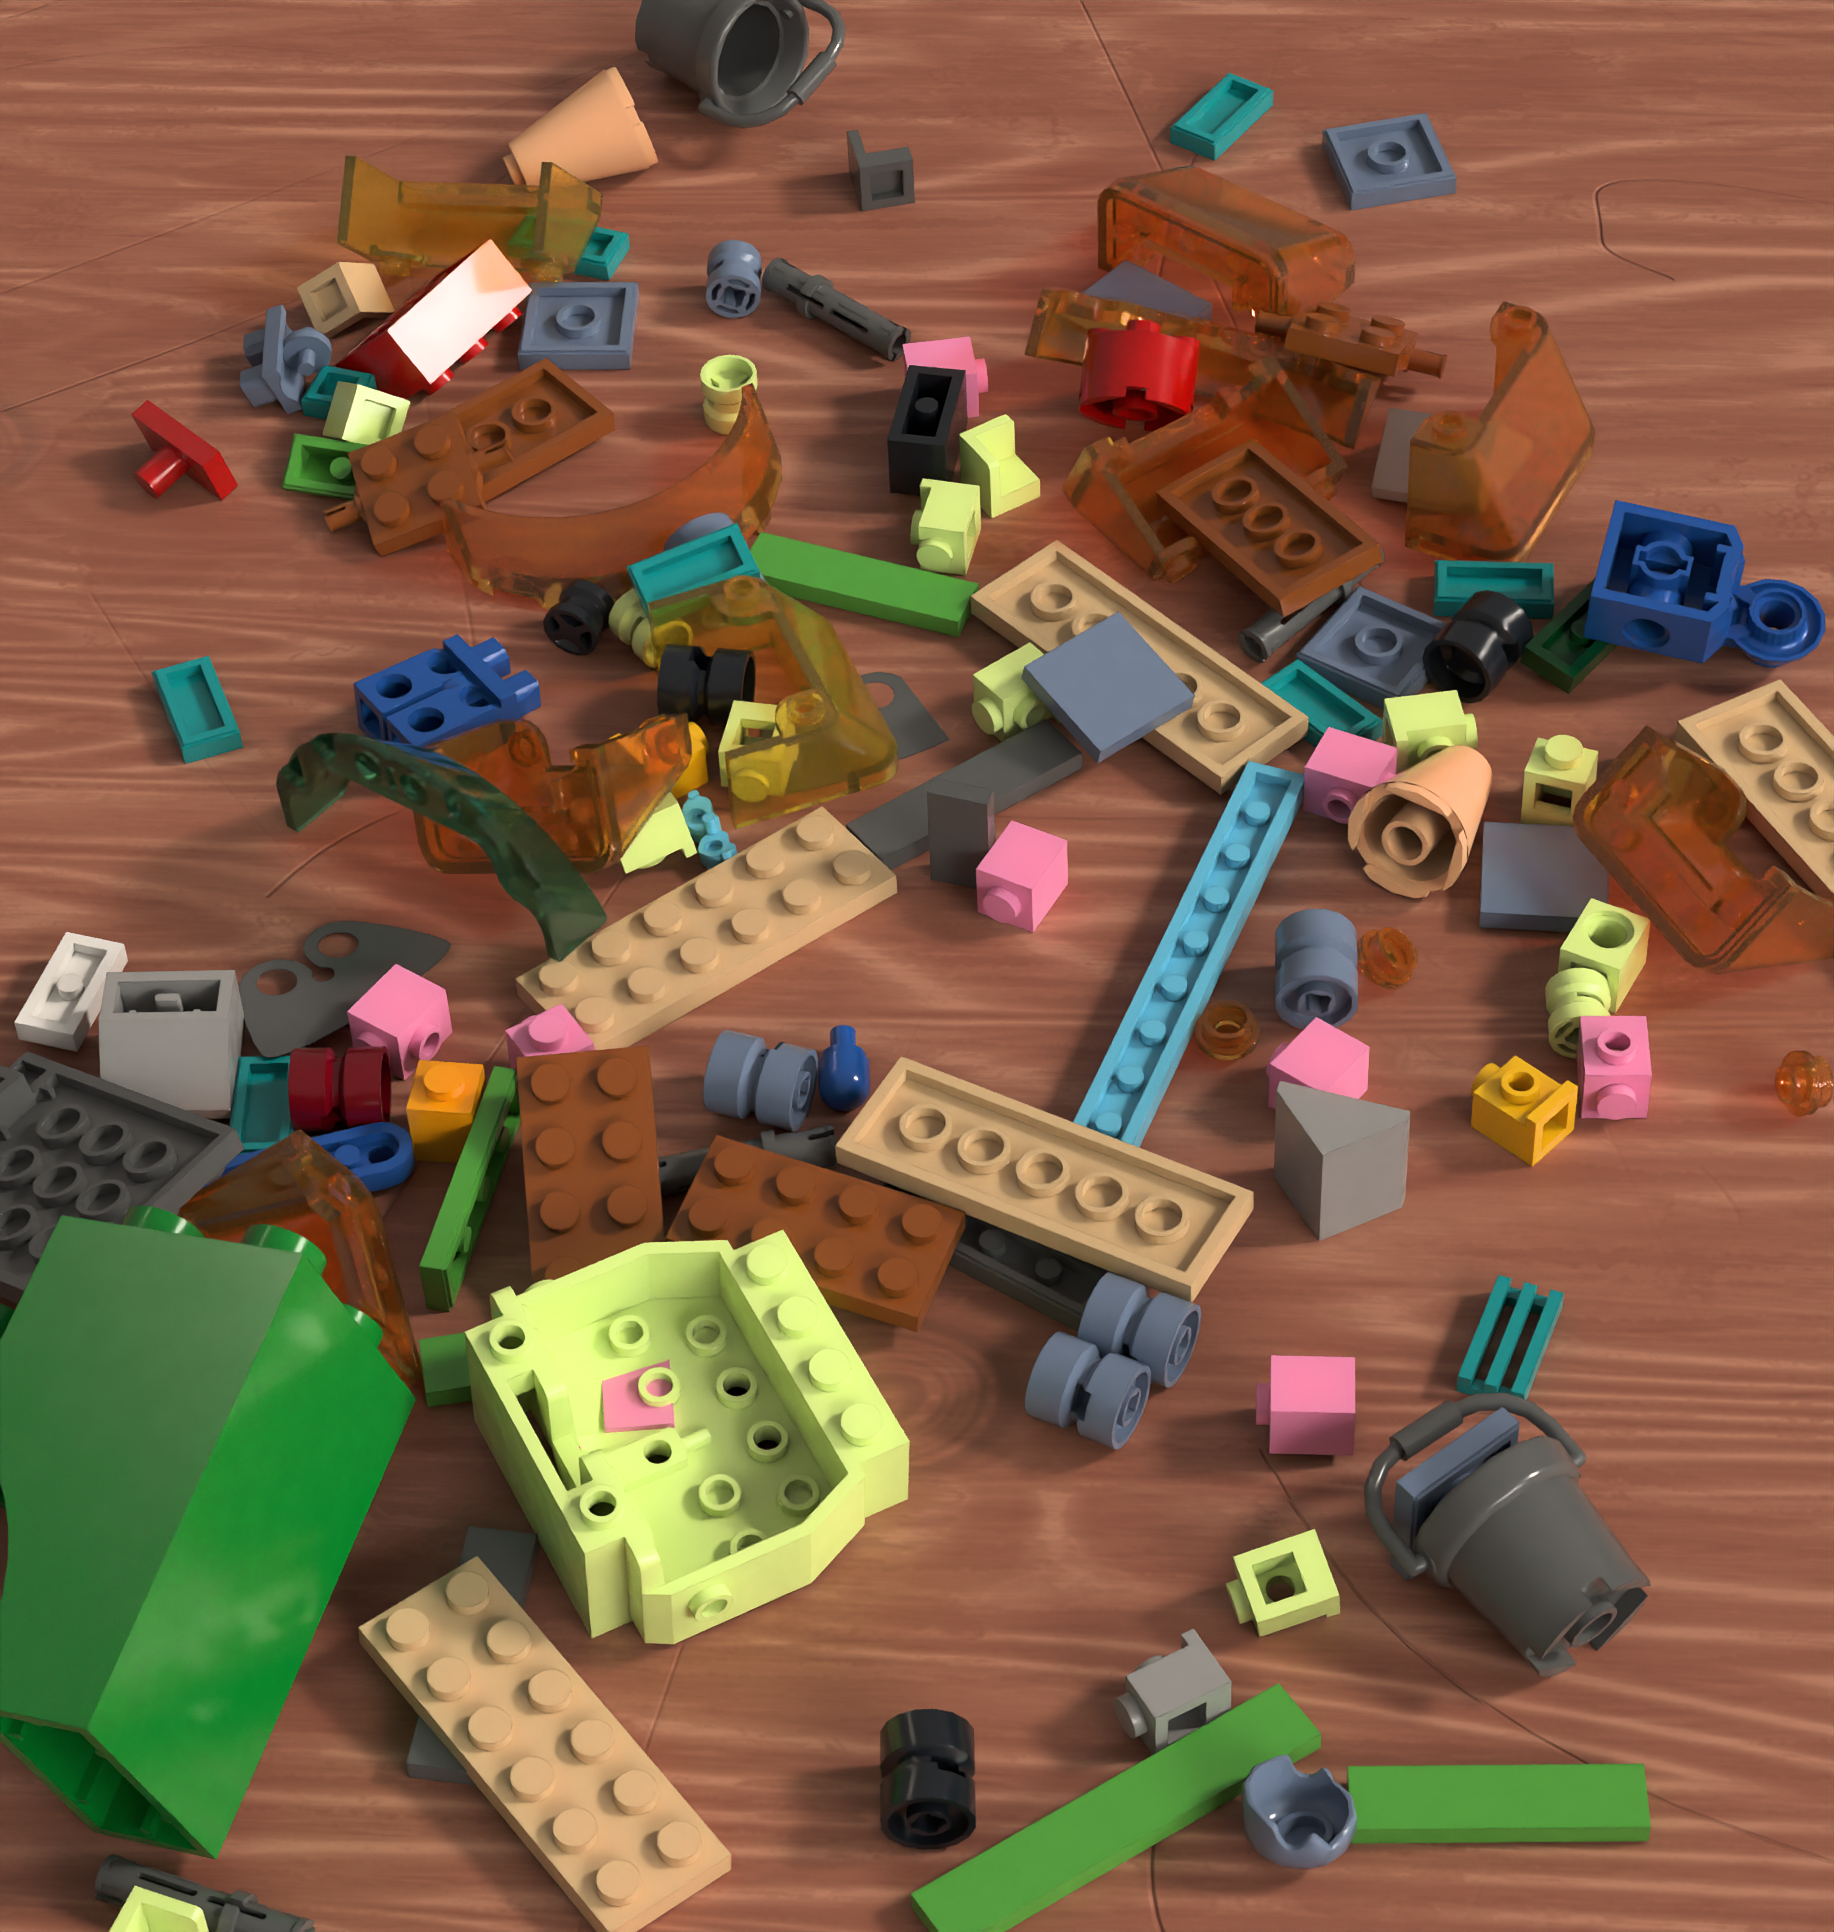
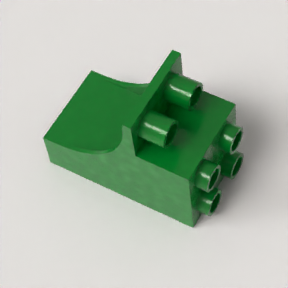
[0,1205,416,1860]

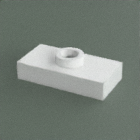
[14,932,128,1052]

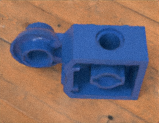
[1583,500,1826,668]

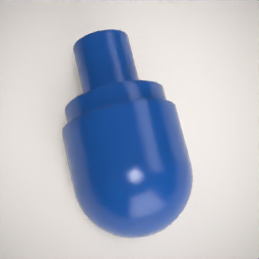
[818,1025,870,1112]

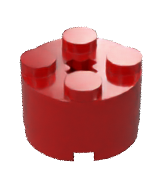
[1079,319,1201,432]

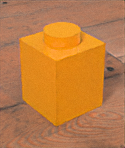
[406,1060,487,1164]

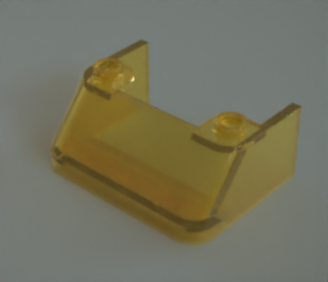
[337,156,603,282]
[647,575,899,829]

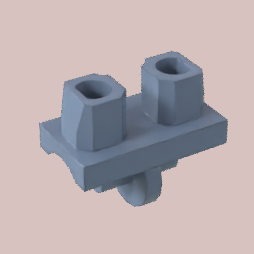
[240,304,332,414]

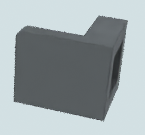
[847,130,915,212]

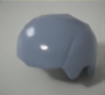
[1242,1755,1357,1869]

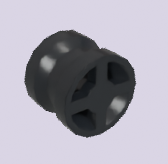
[543,580,615,655]

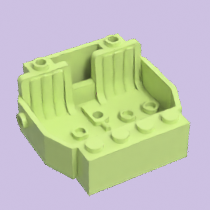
[464,1230,910,1644]

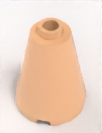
[502,66,658,193]
[1348,745,1493,898]

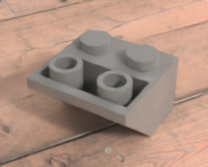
[99,970,245,1119]

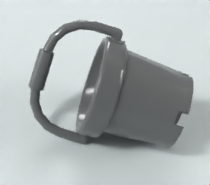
[635,0,846,129]
[1364,1393,1651,1677]

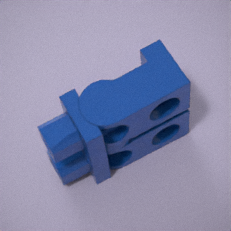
[353,634,541,792]

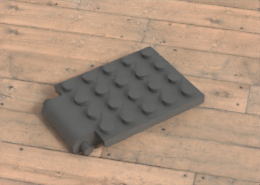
[0,1051,244,1304]

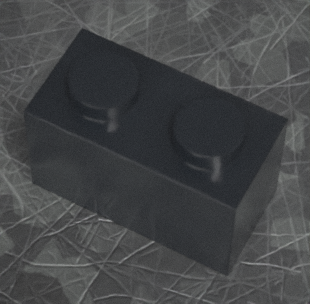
[887,365,968,496]

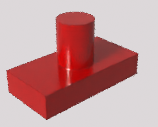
[131,399,238,500]

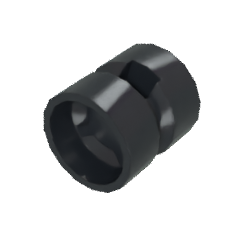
[1422,590,1534,704]
[657,643,756,726]
[880,1709,976,1849]

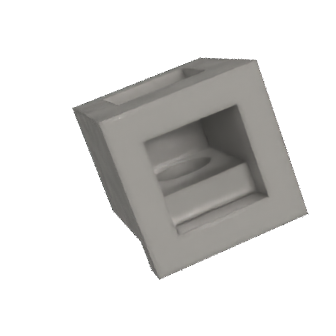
[1113,1629,1232,1755]

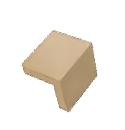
[297,262,394,338]

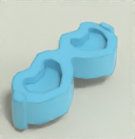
[682,790,738,869]

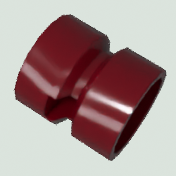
[288,1046,392,1132]

